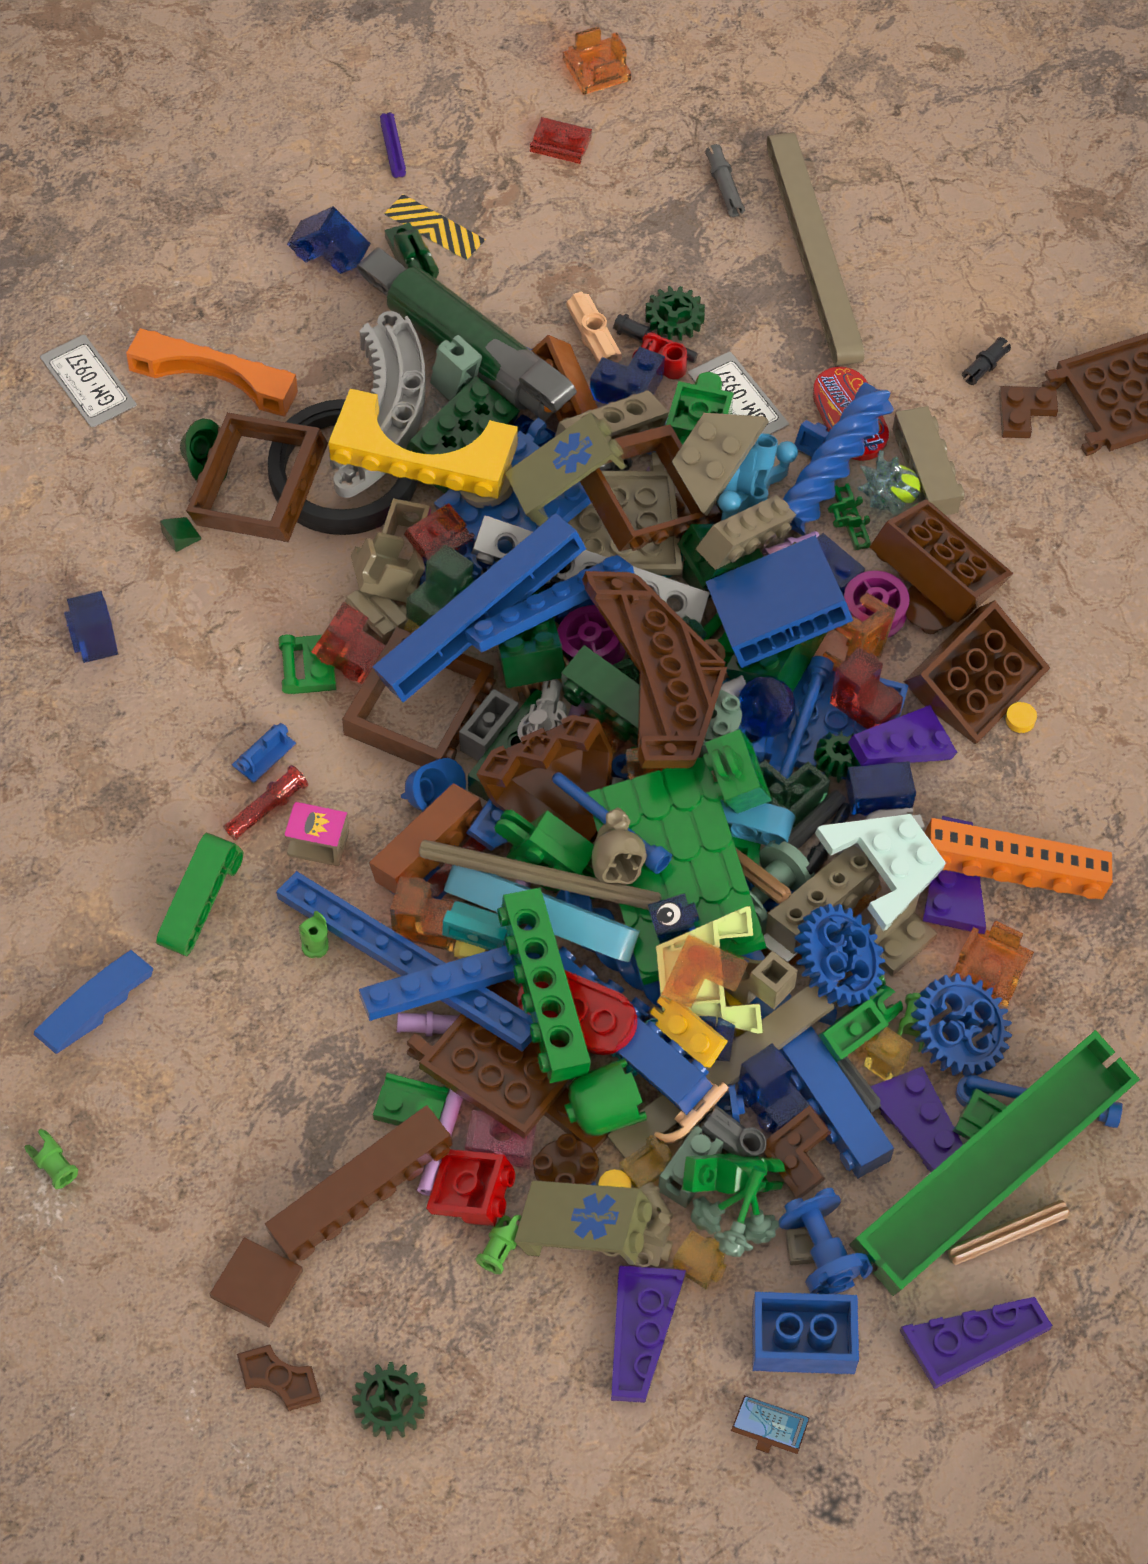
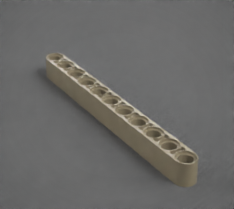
[767,132,864,366]

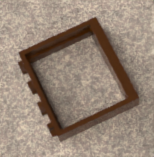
[186,412,328,542]
[580,424,720,552]
[342,627,497,766]

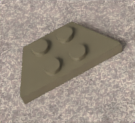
[672,413,769,516]

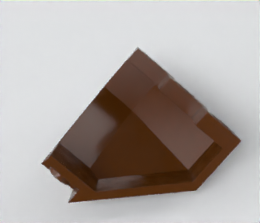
[477,715,613,844]

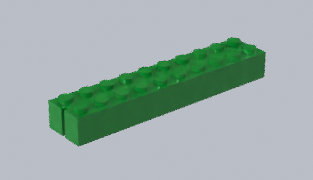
[848,1030,1140,1296]

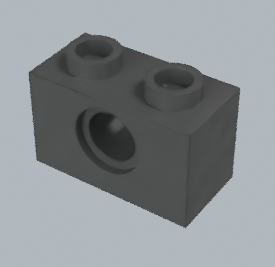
[459,689,519,761]

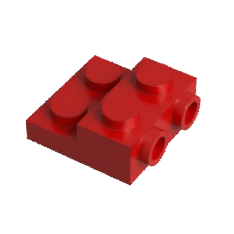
[426,1149,516,1226]

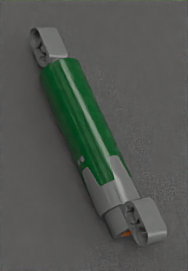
[357,247,577,420]

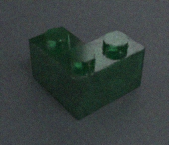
[406,544,474,626]
[759,760,831,829]

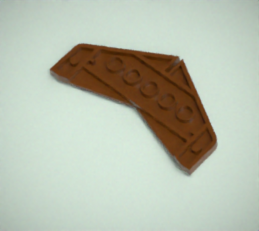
[582,571,727,768]

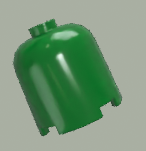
[564,1058,647,1136]

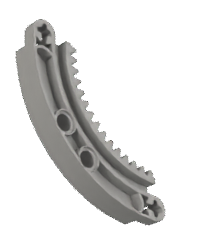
[328,311,426,498]

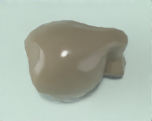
[592,808,647,885]

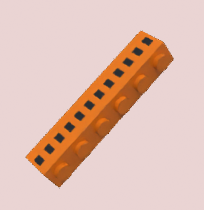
[924,818,1113,900]

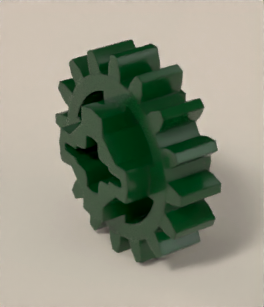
[645,286,705,341]
[352,1362,428,1440]

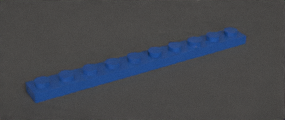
[276,871,533,1051]

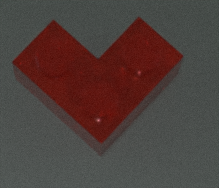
[311,602,386,684]
[830,647,903,729]

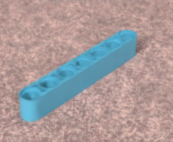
[444,865,640,962]

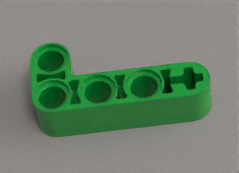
[156,832,244,956]

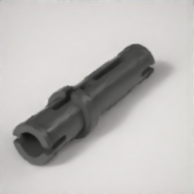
[705,144,745,217]

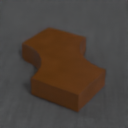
[237,1344,321,1411]

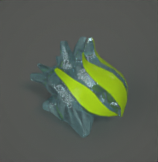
[857,450,921,516]

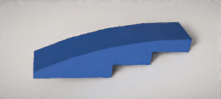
[34,950,153,1054]

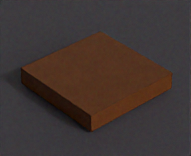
[210,1237,303,1328]

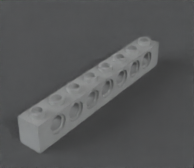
[471,515,710,630]

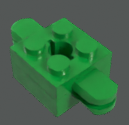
[666,372,734,445]
[703,729,772,814]
[494,810,596,899]

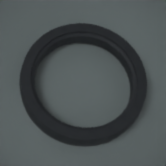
[268,399,418,535]

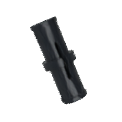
[962,337,1011,385]

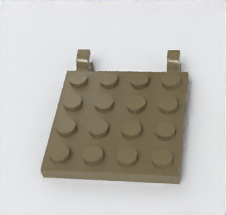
[564,452,682,575]

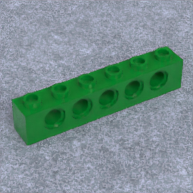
[497,887,591,1083]

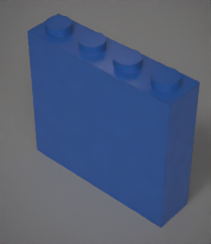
[706,535,853,668]

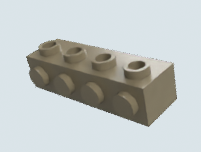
[696,495,796,570]
[766,845,880,954]

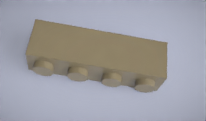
[892,406,964,515]

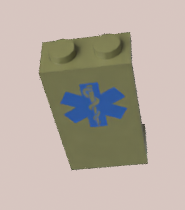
[505,412,626,527]
[515,1180,652,1265]

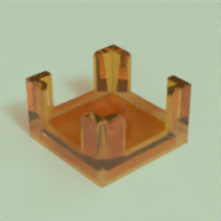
[823,593,896,681]

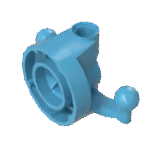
[717,433,798,521]

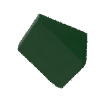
[160,517,201,552]

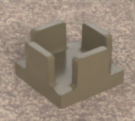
[351,532,425,605]

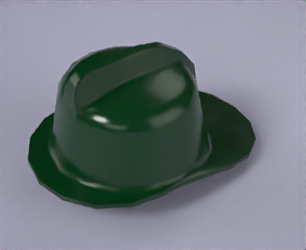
[180,418,228,482]

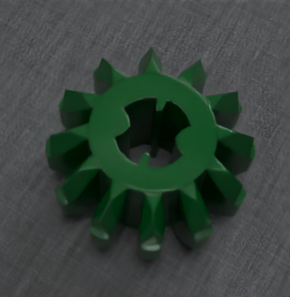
[813,730,863,783]

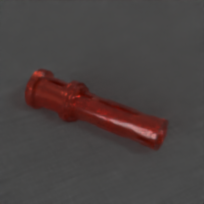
[223,765,308,841]

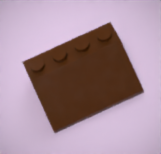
[869,499,1013,623]
[903,600,1050,744]

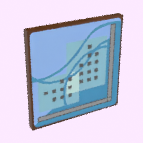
[731,1395,810,1454]

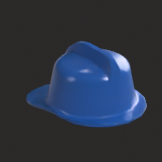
[401,758,466,812]

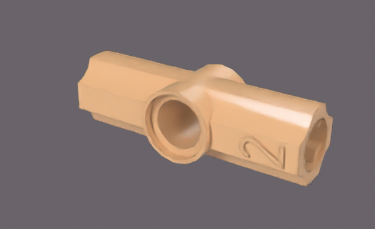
[566,291,622,370]

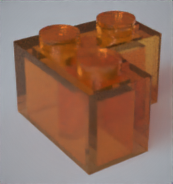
[390,876,456,952]
[661,933,749,1008]

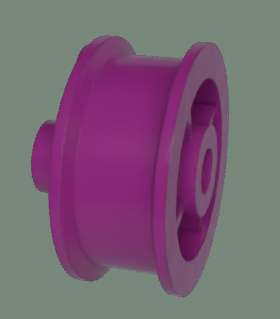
[844,571,909,640]
[558,605,626,667]

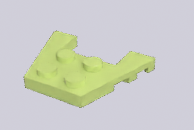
[656,906,763,1034]

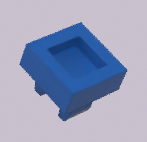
[794,420,829,457]

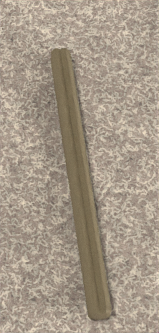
[419,840,662,911]

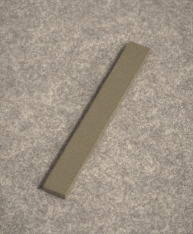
[607,985,834,1163]

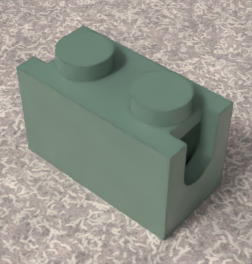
[430,335,482,401]
[659,1125,723,1208]

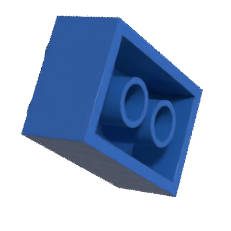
[752,1292,859,1374]

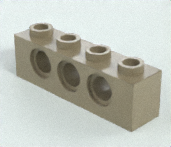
[555,390,669,439]

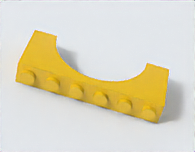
[328,388,518,499]

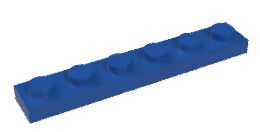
[464,555,635,653]
[359,946,541,1021]

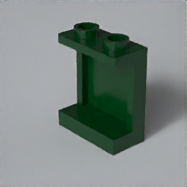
[677,524,764,588]

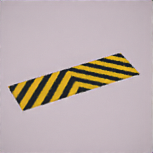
[384,194,486,260]

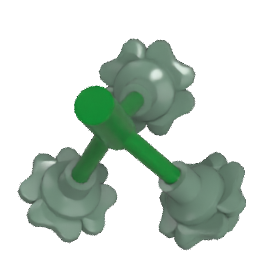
[691,1166,780,1257]

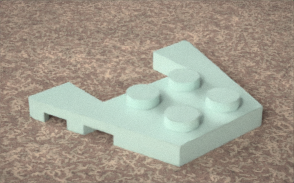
[815,814,946,931]

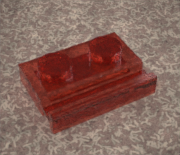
[530,117,592,164]
[404,503,475,567]

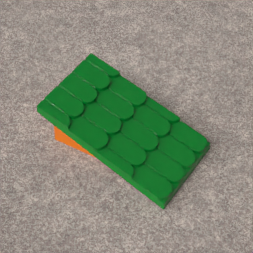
[586,757,767,985]

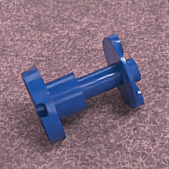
[778,1188,873,1294]

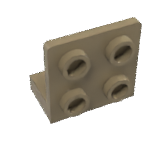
[869,894,937,976]

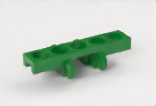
[828,483,871,550]

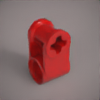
[632,332,687,380]

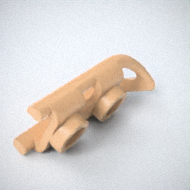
[654,1080,729,1143]

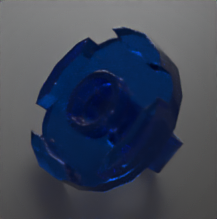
[739,677,795,738]

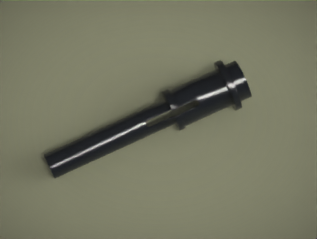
[613,314,698,363]
[806,803,853,875]

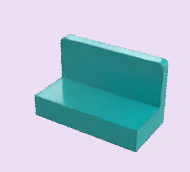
[442,901,508,950]

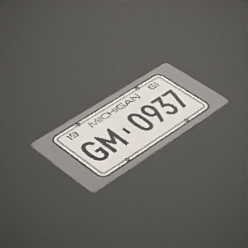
[40,335,137,427]
[688,352,789,434]

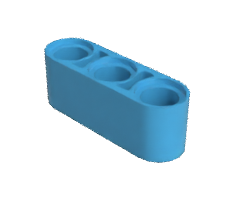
[721,800,795,845]

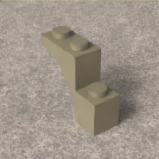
[722,951,798,1009]

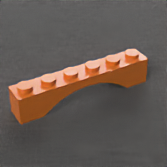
[126,328,298,417]

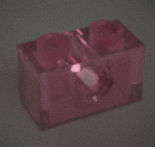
[465,1110,537,1169]

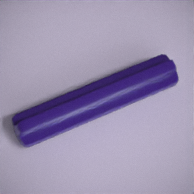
[380,112,406,178]

